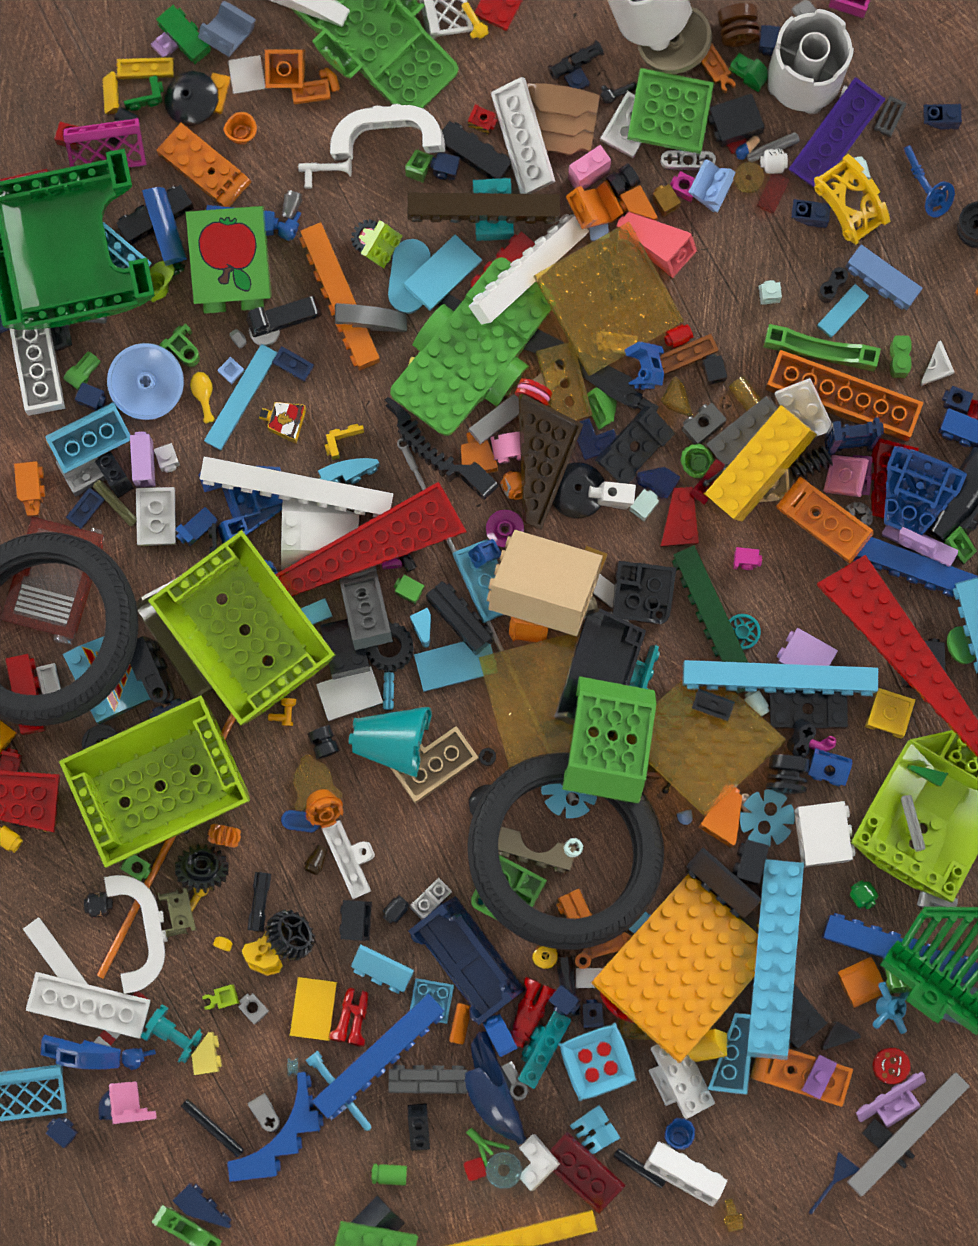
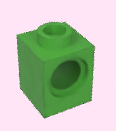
[394,575,425,605]
[120,855,151,881]

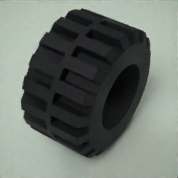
[365,622,414,672]

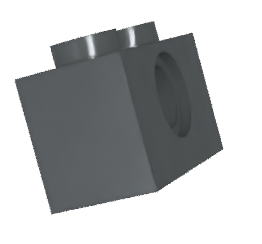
[682,403,727,444]

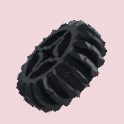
[265,909,315,962]

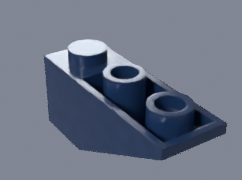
[172,1183,232,1228]

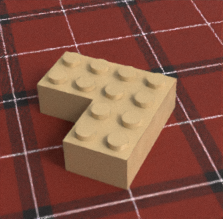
[389,726,479,804]

